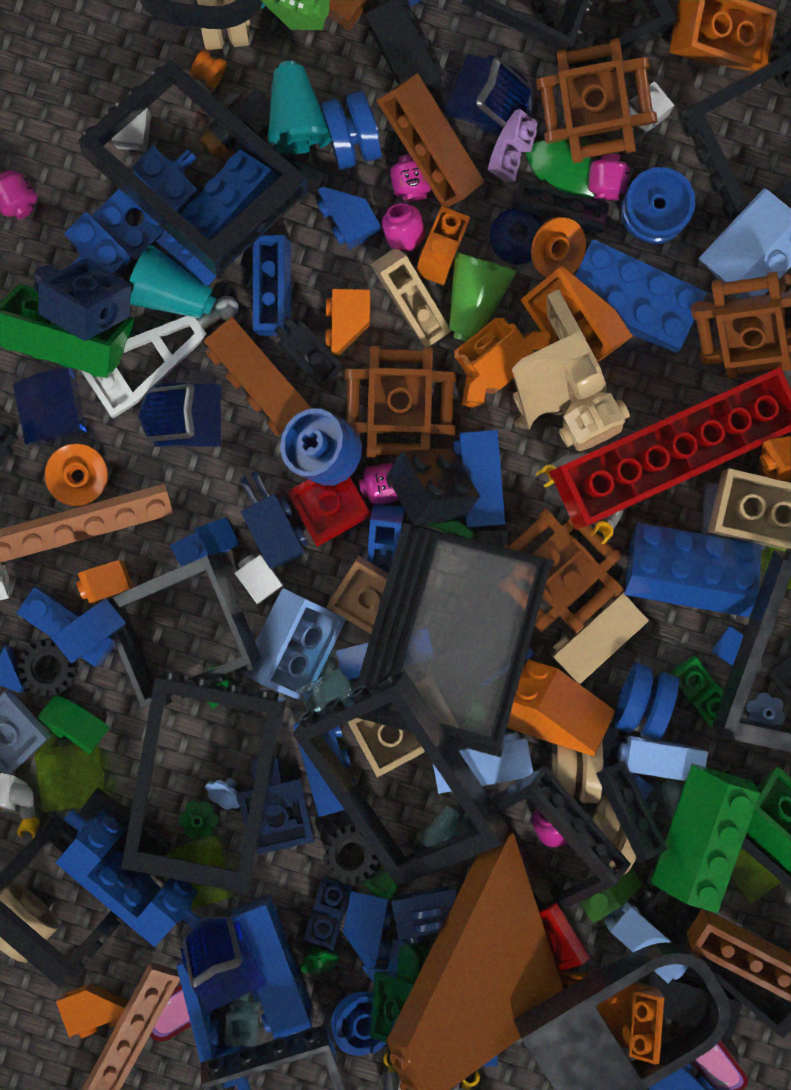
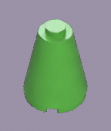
[449,252,516,341]

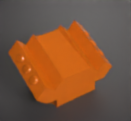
[454,318,550,407]

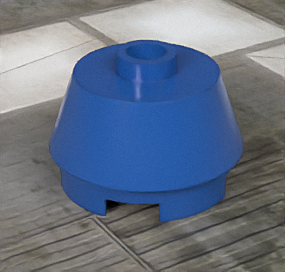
[331,992,386,1056]

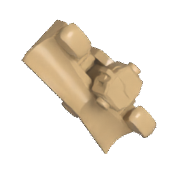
[512,289,630,451]

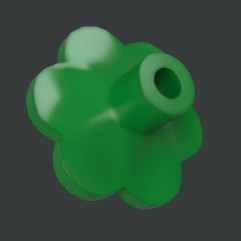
[179,801,219,838]
[300,946,339,975]

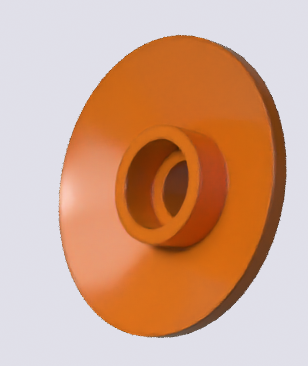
[531,217,586,278]
[45,444,108,506]

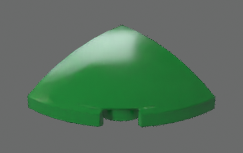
[525,136,594,199]

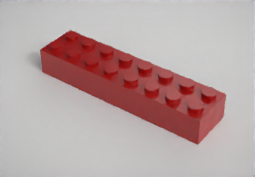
[549,367,791,530]

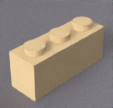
[551,593,649,684]

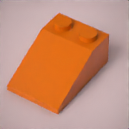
[669,0,777,71]
[521,266,633,362]
[507,659,615,757]

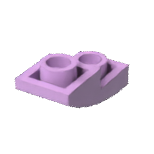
[488,109,538,182]

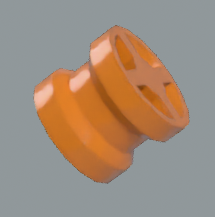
[190,49,226,89]

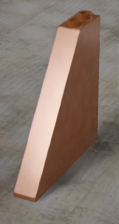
[387,832,564,1090]

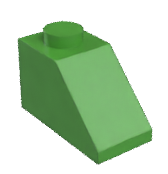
[580,867,643,924]

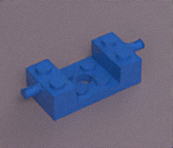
[64,146,200,279]
[56,809,205,947]
[176,928,252,1090]

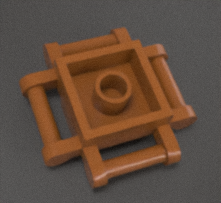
[536,38,658,163]
[690,271,791,379]
[344,346,457,458]
[498,509,624,633]

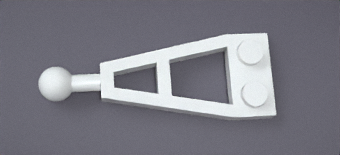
[82,296,239,419]

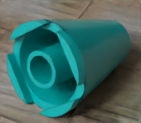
[267,61,331,155]
[129,244,216,319]

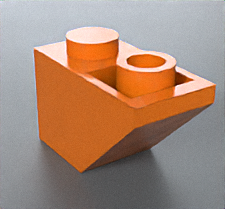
[416,206,470,286]
[326,289,371,356]
[758,436,791,482]
[76,560,134,603]
[56,983,129,1038]

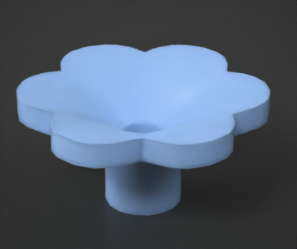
[746,693,785,725]
[205,778,240,810]

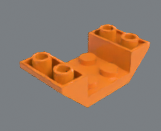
[558,970,664,1064]

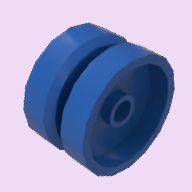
[320,90,382,170]
[621,167,695,244]
[280,408,362,486]
[614,662,679,742]

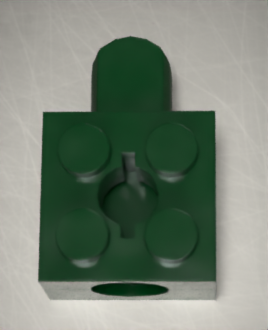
[370,944,429,1044]

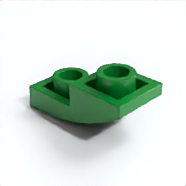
[670,655,723,727]
[37,695,110,754]

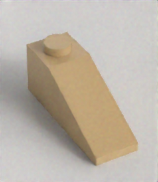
[370,249,452,347]

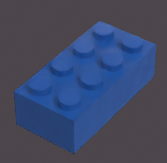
[156,149,279,287]
[575,239,707,355]
[624,522,761,617]
[227,894,314,1039]

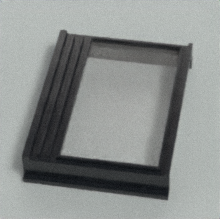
[355,523,555,758]

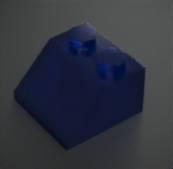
[13,367,87,445]

